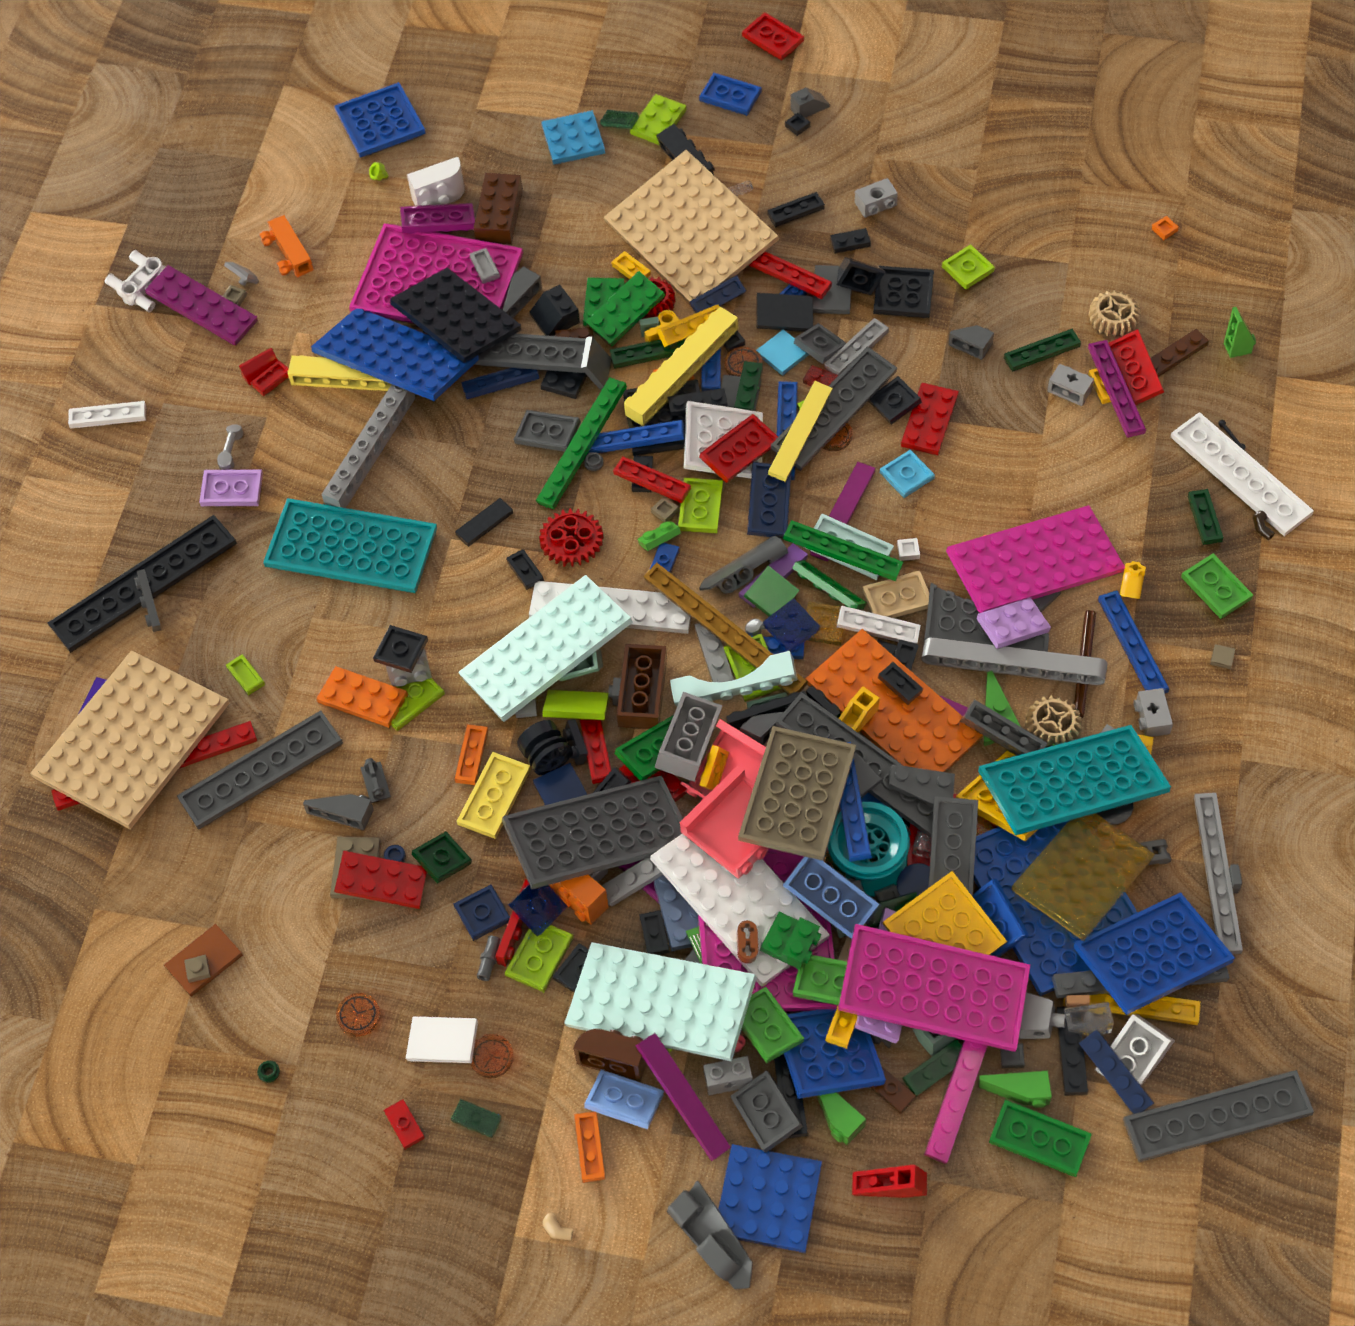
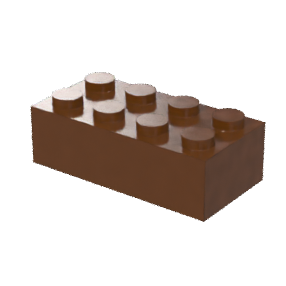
[474,173,523,245]
[617,644,667,729]

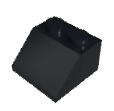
[836,257,885,295]
[529,284,580,336]

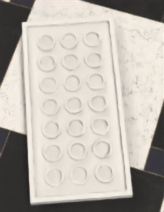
[650,834,830,987]

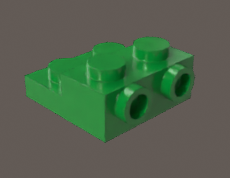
[760,911,822,970]

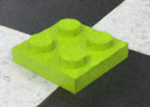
[942,244,995,290]

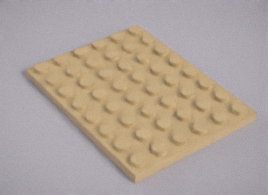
[604,150,779,303]
[30,650,230,830]

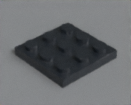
[873,266,934,318]

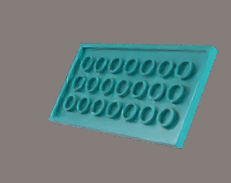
[263,498,437,593]
[978,725,1171,836]

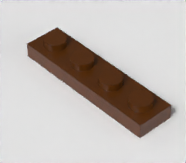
[1151,329,1209,377]

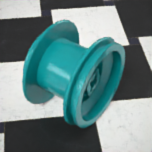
[826,802,910,897]

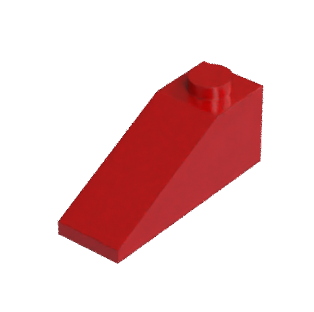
[852,1165,927,1198]

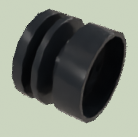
[517,720,572,775]

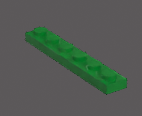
[783,520,903,582]

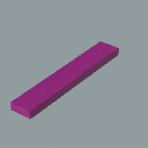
[1088,340,1146,438]
[810,462,875,562]
[635,1033,731,1161]

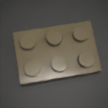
[330,837,381,899]

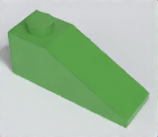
[1224,307,1256,358]
[978,1071,1052,1108]
[817,1093,866,1145]

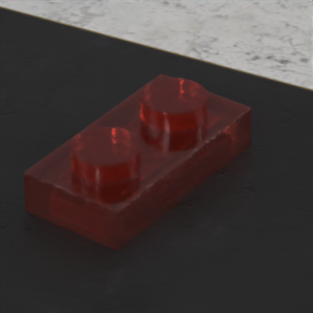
[803,365,839,386]

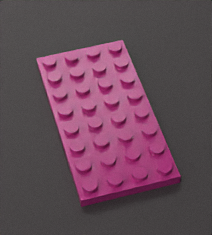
[946,505,1125,613]
[838,924,1030,1052]

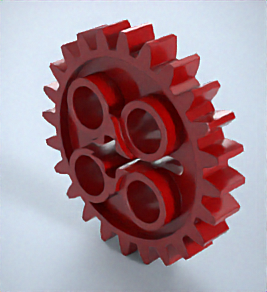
[539,508,604,567]

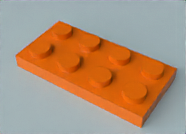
[316,666,408,728]

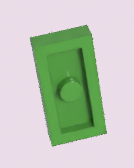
[637,521,681,551]

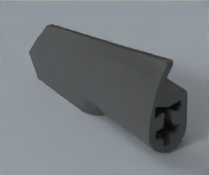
[699,536,788,593]
[667,1181,753,1289]

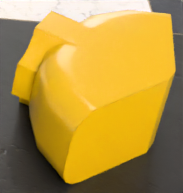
[1120,561,1146,599]

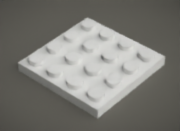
[684,401,763,478]

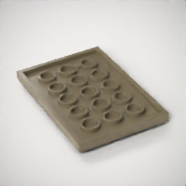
[738,726,856,861]

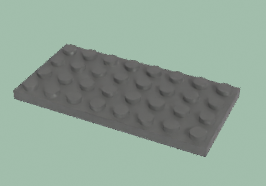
[502,775,683,889]

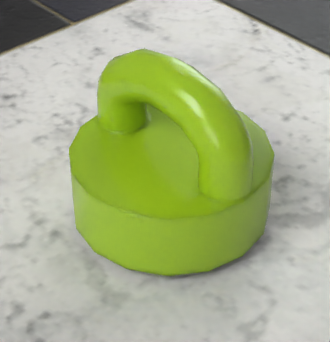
[369,162,388,181]

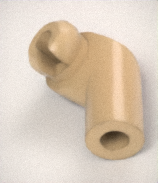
[543,1213,573,1241]

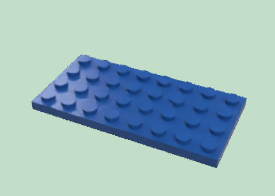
[311,308,478,401]

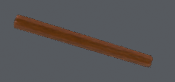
[1074,610,1096,718]

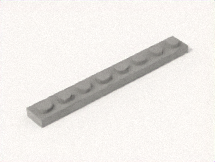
[1194,793,1243,954]

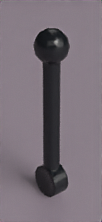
[1218,420,1246,450]

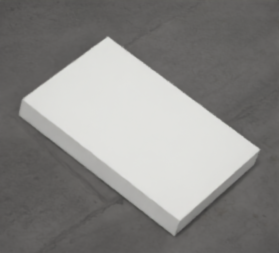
[406,1017,478,1063]

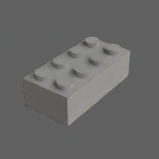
[654,692,722,782]

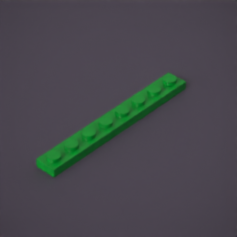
[536,377,627,510]

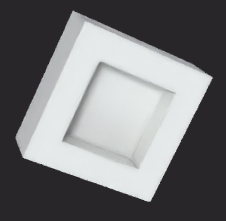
[897,538,920,561]

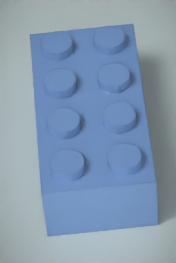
[782,856,881,939]

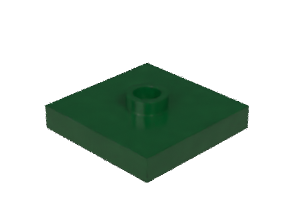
[412,831,472,884]

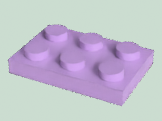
[199,470,263,506]
[977,597,1051,649]

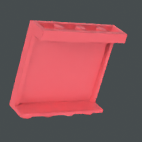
[681,719,766,801]
[680,765,769,879]

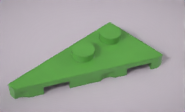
[983,671,1021,746]

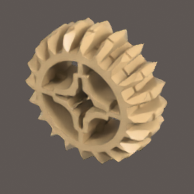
[1088,290,1141,338]
[1025,695,1082,748]

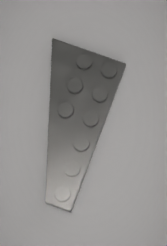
[924,583,1049,652]

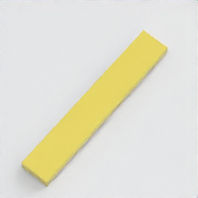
[768,381,832,482]

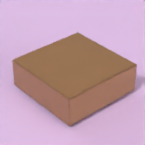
[1065,995,1090,1009]

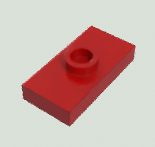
[250,360,289,396]
[383,1099,425,1150]

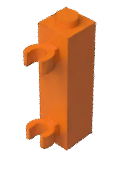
[260,215,314,278]

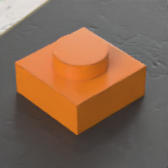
[1152,216,1179,240]

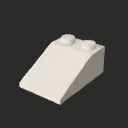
[1095,1014,1175,1086]

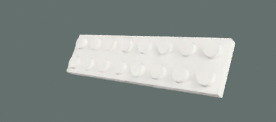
[1171,412,1314,536]
[529,581,691,634]

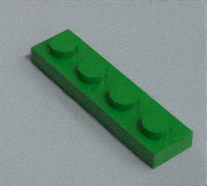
[792,560,867,610]

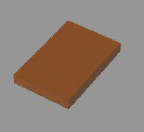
[164,924,243,997]

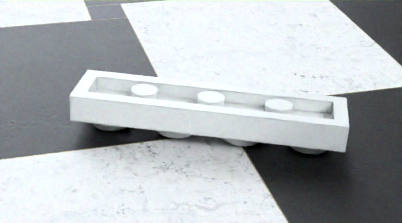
[68,401,146,429]
[837,606,921,644]

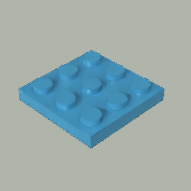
[541,110,605,165]

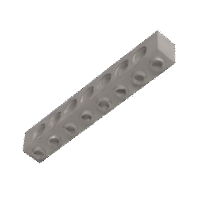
[322,385,415,508]

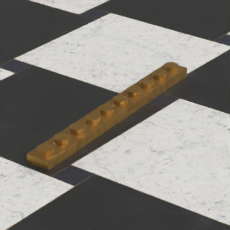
[644,563,808,695]

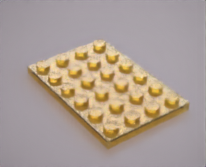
[1011,813,1155,941]

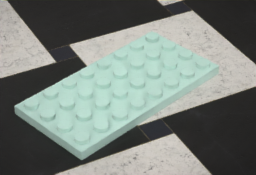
[458,575,633,722]
[564,942,757,1061]

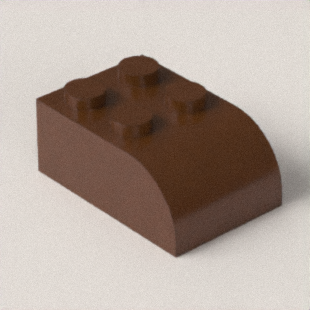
[573,1029,647,1082]

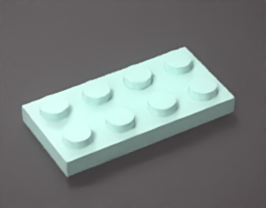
[806,514,894,580]

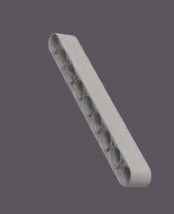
[921,638,1108,685]

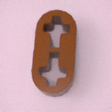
[736,920,758,964]

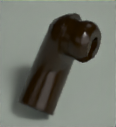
[1253,510,1275,540]

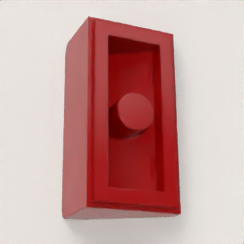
[239,348,278,385]

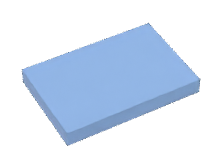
[584,1070,664,1129]

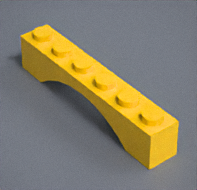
[839,687,880,732]

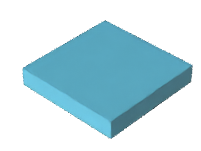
[756,329,809,376]
[880,449,935,498]

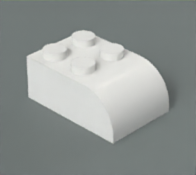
[407,157,464,206]

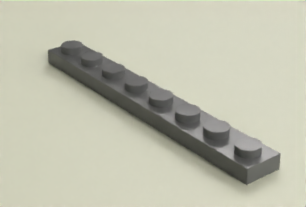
[1052,966,1230,998]

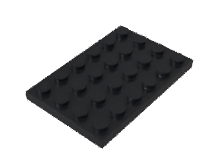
[390,268,521,363]

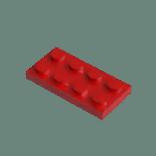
[1108,329,1164,405]
[901,382,959,456]
[699,414,778,483]
[334,850,427,909]

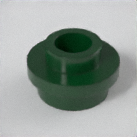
[257,1061,280,1083]

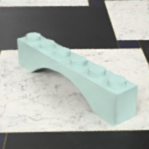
[670,651,798,706]

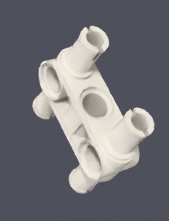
[105,250,165,312]

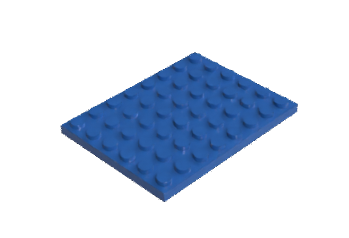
[974,817,1138,996]

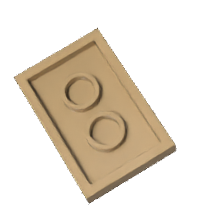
[863,570,929,618]

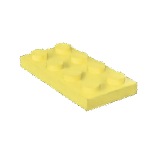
[457,752,531,839]

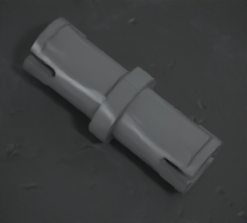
[477,936,501,981]

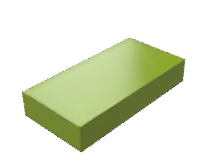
[226,654,265,696]

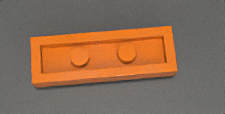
[455,724,488,785]
[574,1112,605,1183]

